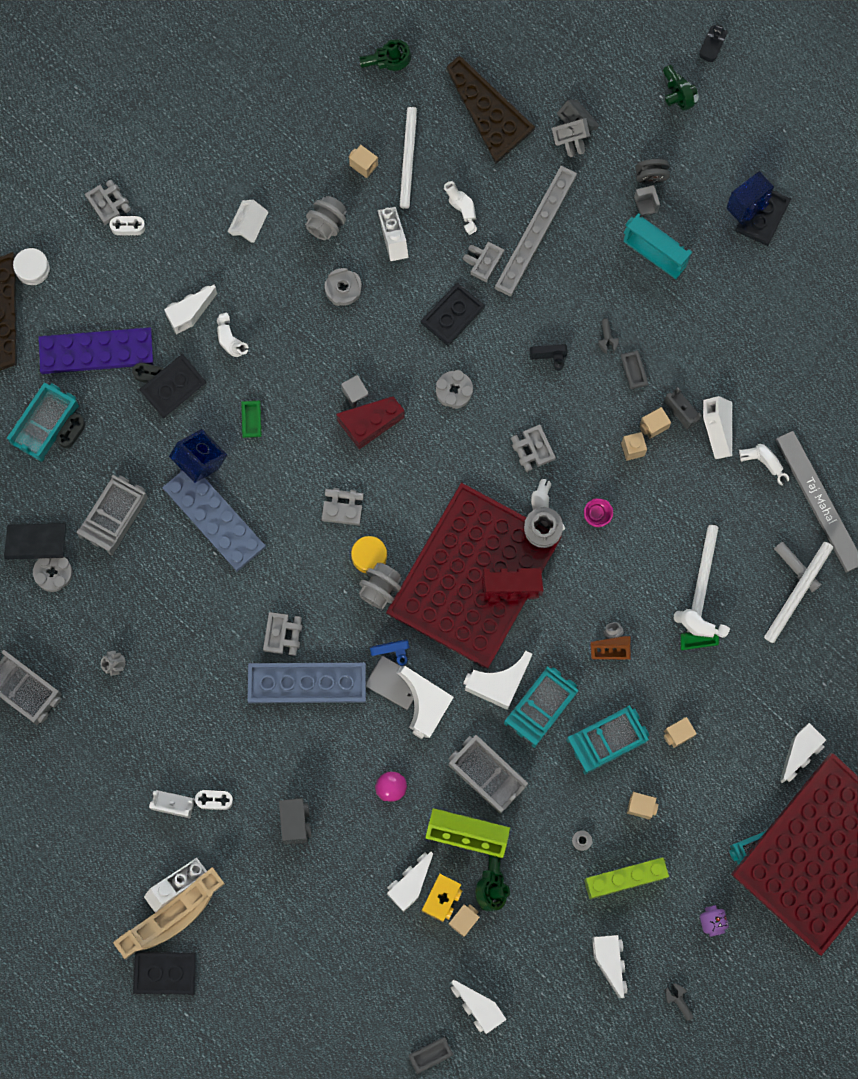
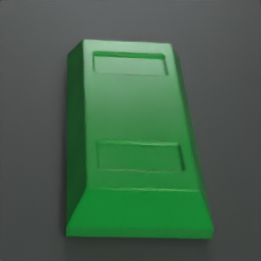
[241,401,262,438]
[681,628,719,650]

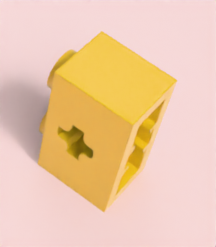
[422,874,463,922]

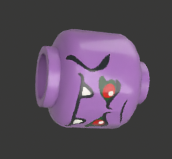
[700,905,729,937]

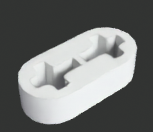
[110,216,146,235]
[195,790,234,810]

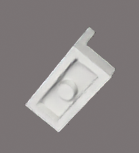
[228,200,268,242]

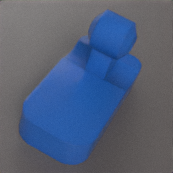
[370,639,410,666]

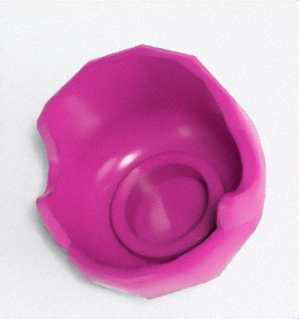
[584,498,613,527]
[375,772,407,802]

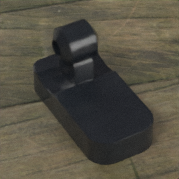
[699,24,727,62]
[529,344,568,371]

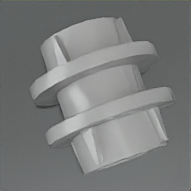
[305,196,347,240]
[524,507,563,548]
[359,563,401,609]

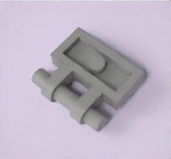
[85,180,131,225]
[511,425,556,472]
[322,488,364,526]
[263,612,303,656]

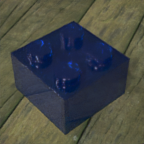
[726,171,774,224]
[169,429,228,483]

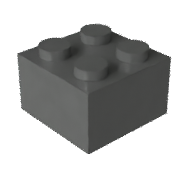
[279,798,312,845]

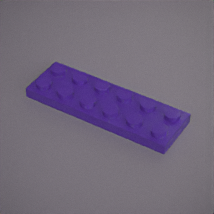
[39,327,154,374]

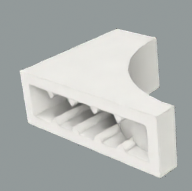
[463,651,532,710]
[397,666,454,739]

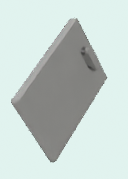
[366,655,414,710]

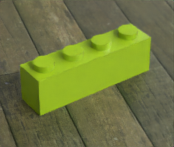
[425,808,510,858]
[584,857,669,899]

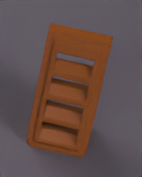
[591,636,631,660]

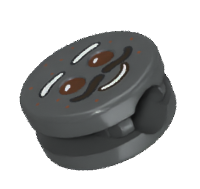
[635,159,670,184]

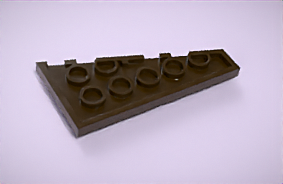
[446,55,535,164]
[0,252,17,371]

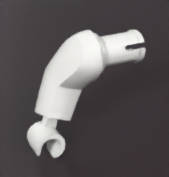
[444,181,477,235]
[217,313,249,357]
[739,444,789,486]
[531,479,565,531]
[674,609,730,638]

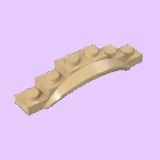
[113,867,225,959]

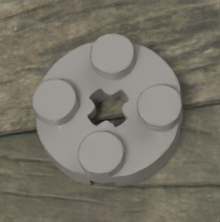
[325,268,362,306]
[436,370,473,409]
[33,557,73,592]

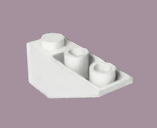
[378,207,408,261]
[164,285,217,334]
[703,396,732,459]
[780,723,826,783]
[387,852,433,912]
[144,858,207,913]
[592,935,627,998]
[450,980,506,1034]

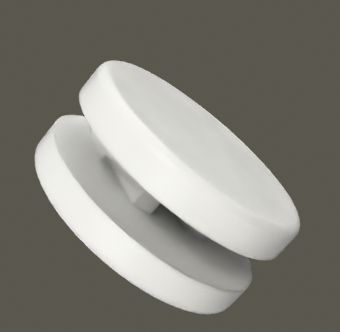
[13,248,50,285]

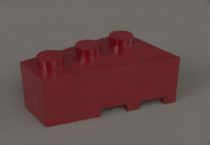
[336,396,405,449]
[482,568,543,602]

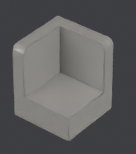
[634,185,660,216]
[341,375,368,408]

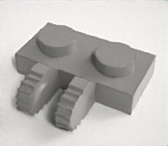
[552,118,590,157]
[463,242,504,283]

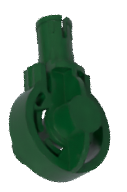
[359,40,412,71]
[663,65,699,111]
[476,855,510,911]

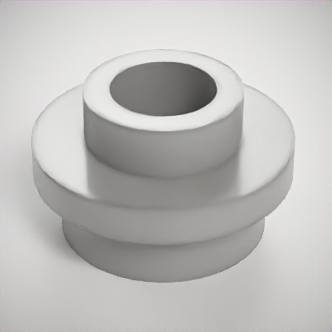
[604,622,624,639]
[572,831,592,851]

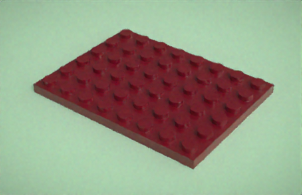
[386,482,562,670]
[731,753,858,956]

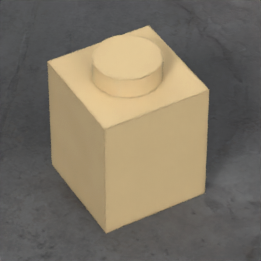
[349,145,378,178]
[640,407,671,439]
[621,432,647,461]
[664,717,697,748]
[627,792,658,820]
[448,904,480,937]

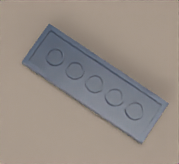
[162,463,266,572]
[248,663,366,703]

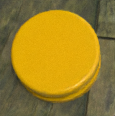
[351,536,387,574]

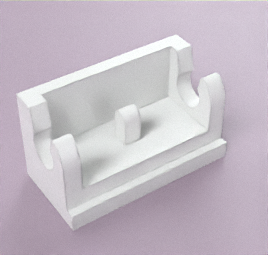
[149,790,195,818]

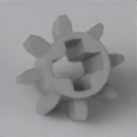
[101,651,125,676]

